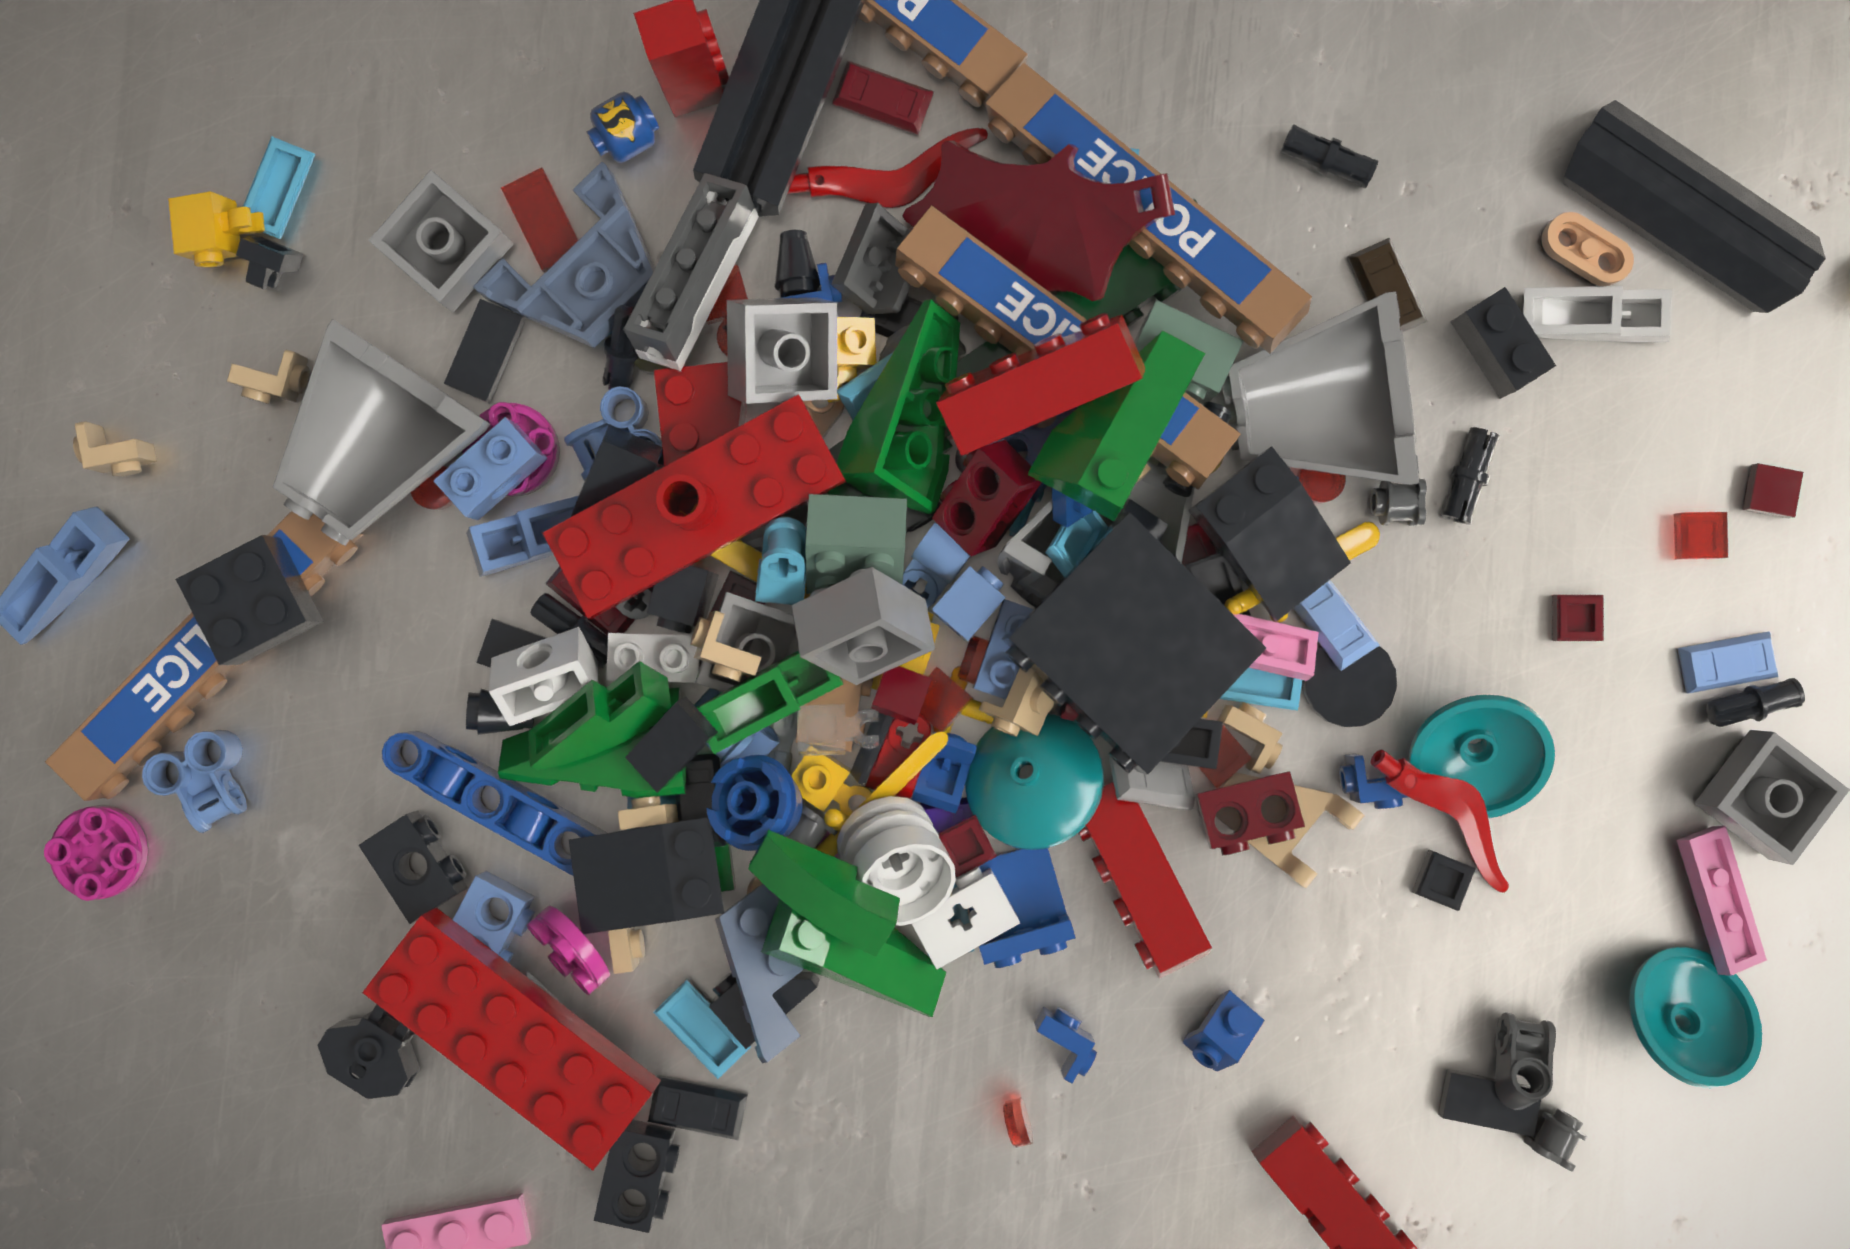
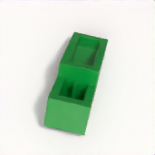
[696,650,843,754]
[528,661,671,771]
[748,830,900,957]

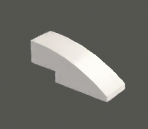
[1523,286,1672,342]

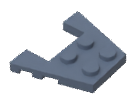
[473,162,655,348]
[715,883,804,1063]

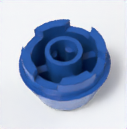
[707,755,803,851]

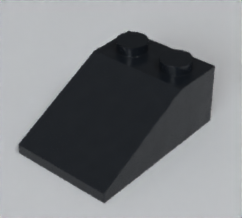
[1188,446,1351,622]
[569,817,724,934]

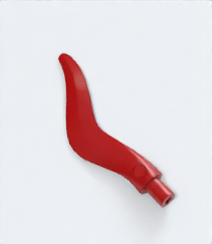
[787,128,988,208]
[1370,749,1509,893]

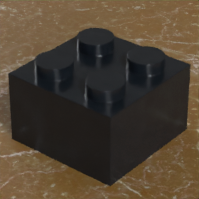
[175,535,324,666]

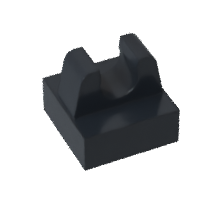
[236,237,303,289]

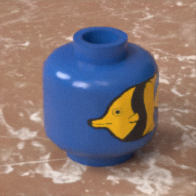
[586,92,659,163]

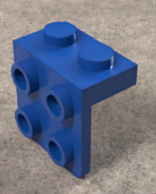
[969,848,1076,968]

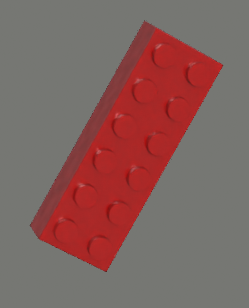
[362,907,661,1171]

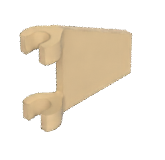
[1215,772,1365,888]

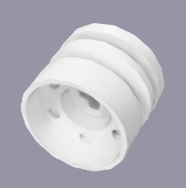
[837,796,956,926]

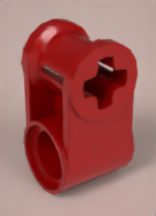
[865,712,931,799]

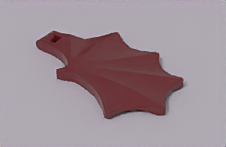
[902,141,1175,301]

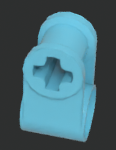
[755,517,807,605]

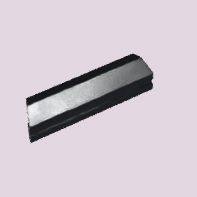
[693,0,865,217]
[1564,100,1826,313]

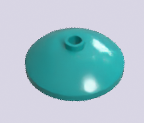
[1409,695,1555,818]
[965,714,1104,850]
[1629,947,1763,1089]

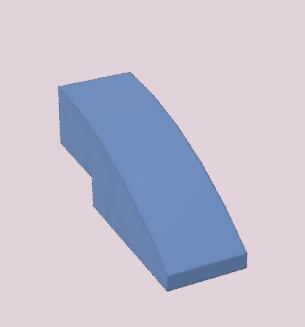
[466,496,578,577]
[0,507,130,645]

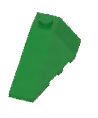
[836,299,961,514]
[1028,331,1206,521]
[498,688,686,798]
[761,898,947,1017]

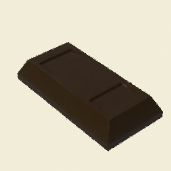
[1347,238,1427,332]

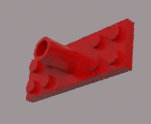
[542,394,846,619]

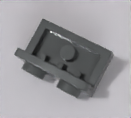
[831,203,913,314]

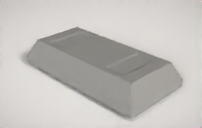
[1109,756,1195,810]

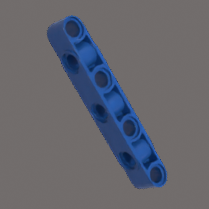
[382,731,607,876]

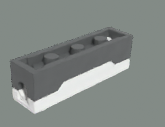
[623,173,759,371]

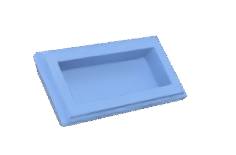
[1293,580,1380,671]
[1678,631,1779,694]

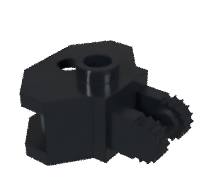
[317,1004,420,1099]

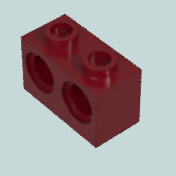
[932,440,1042,557]
[1195,771,1305,856]

